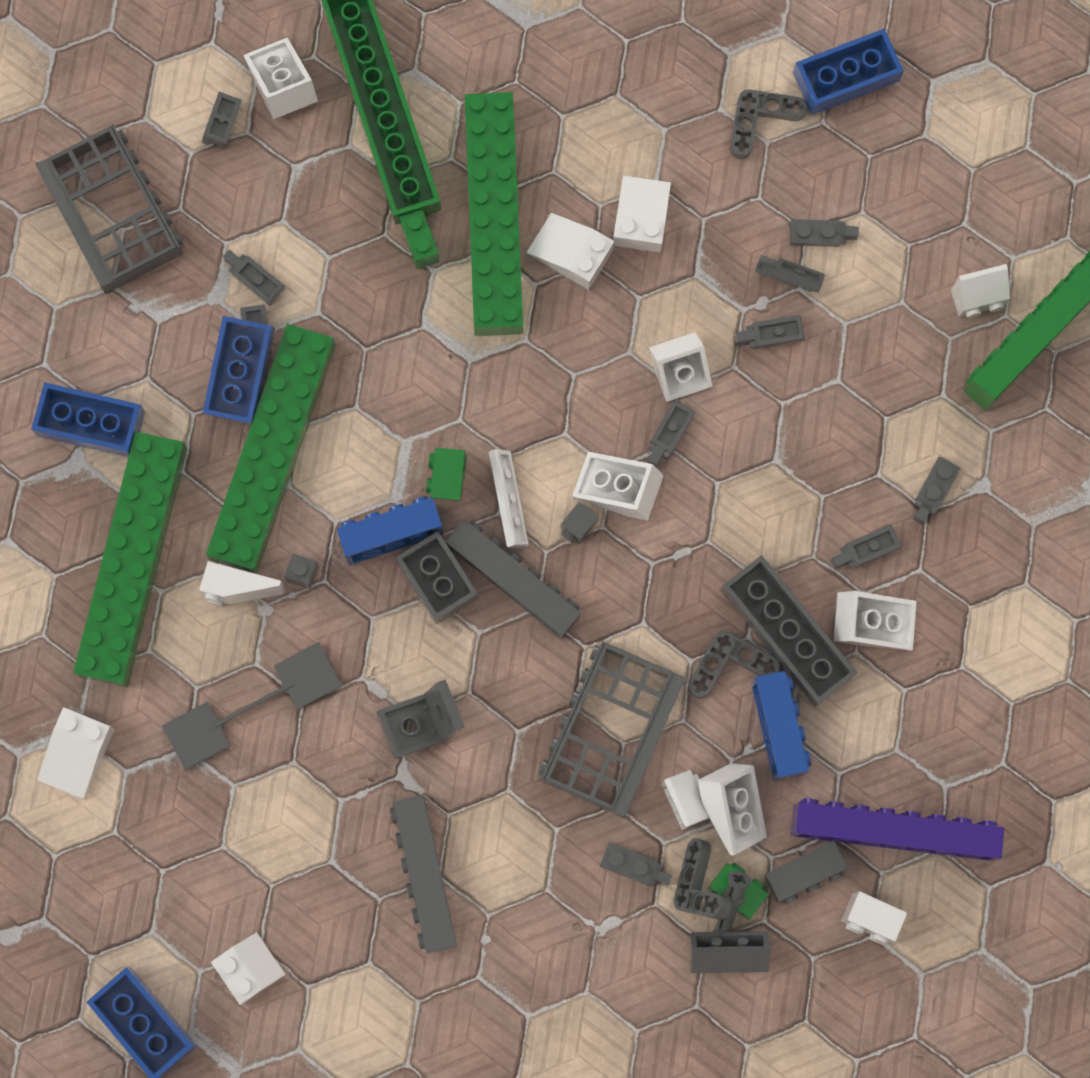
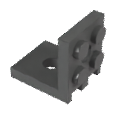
[376,679,465,759]

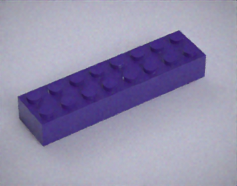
[790,798,1004,861]

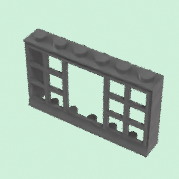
[35,124,184,294]
[538,641,686,818]

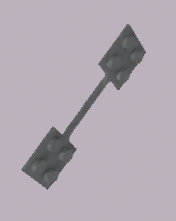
[162,642,342,770]

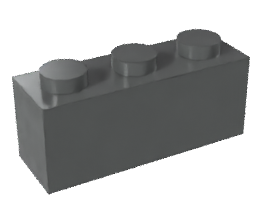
[763,840,848,904]
[690,931,770,973]

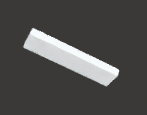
[489,449,528,548]

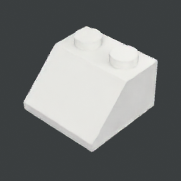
[951,264,1010,318]
[649,332,713,402]
[661,770,710,831]
[211,932,286,1005]

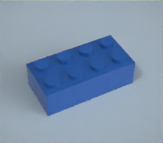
[793,28,904,115]
[203,316,275,424]
[31,382,145,457]
[336,496,444,565]
[751,671,811,781]
[86,967,197,1078]

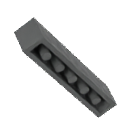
[445,519,581,639]
[390,795,457,953]

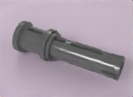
[713,871,751,932]

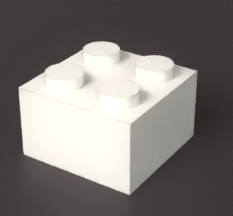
[841,891,907,945]

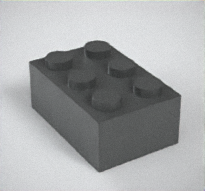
[395,531,479,625]

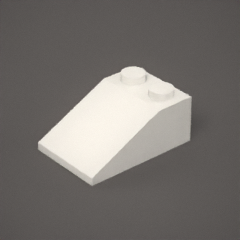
[243,38,318,119]
[613,176,671,253]
[526,213,615,290]
[572,452,664,521]
[199,561,286,607]
[833,591,917,651]
[37,707,115,800]
[698,763,767,855]

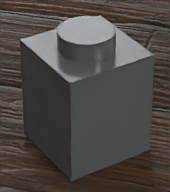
[560,502,599,544]
[284,554,319,590]

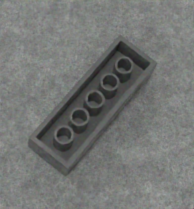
[720,555,857,707]

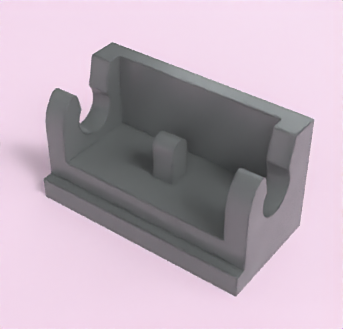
[201,91,242,149]

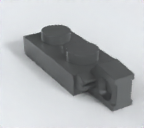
[790,219,859,247]
[223,250,286,306]
[755,255,825,293]
[735,315,805,349]
[648,400,695,467]
[913,456,961,524]
[831,525,901,569]
[600,842,672,886]

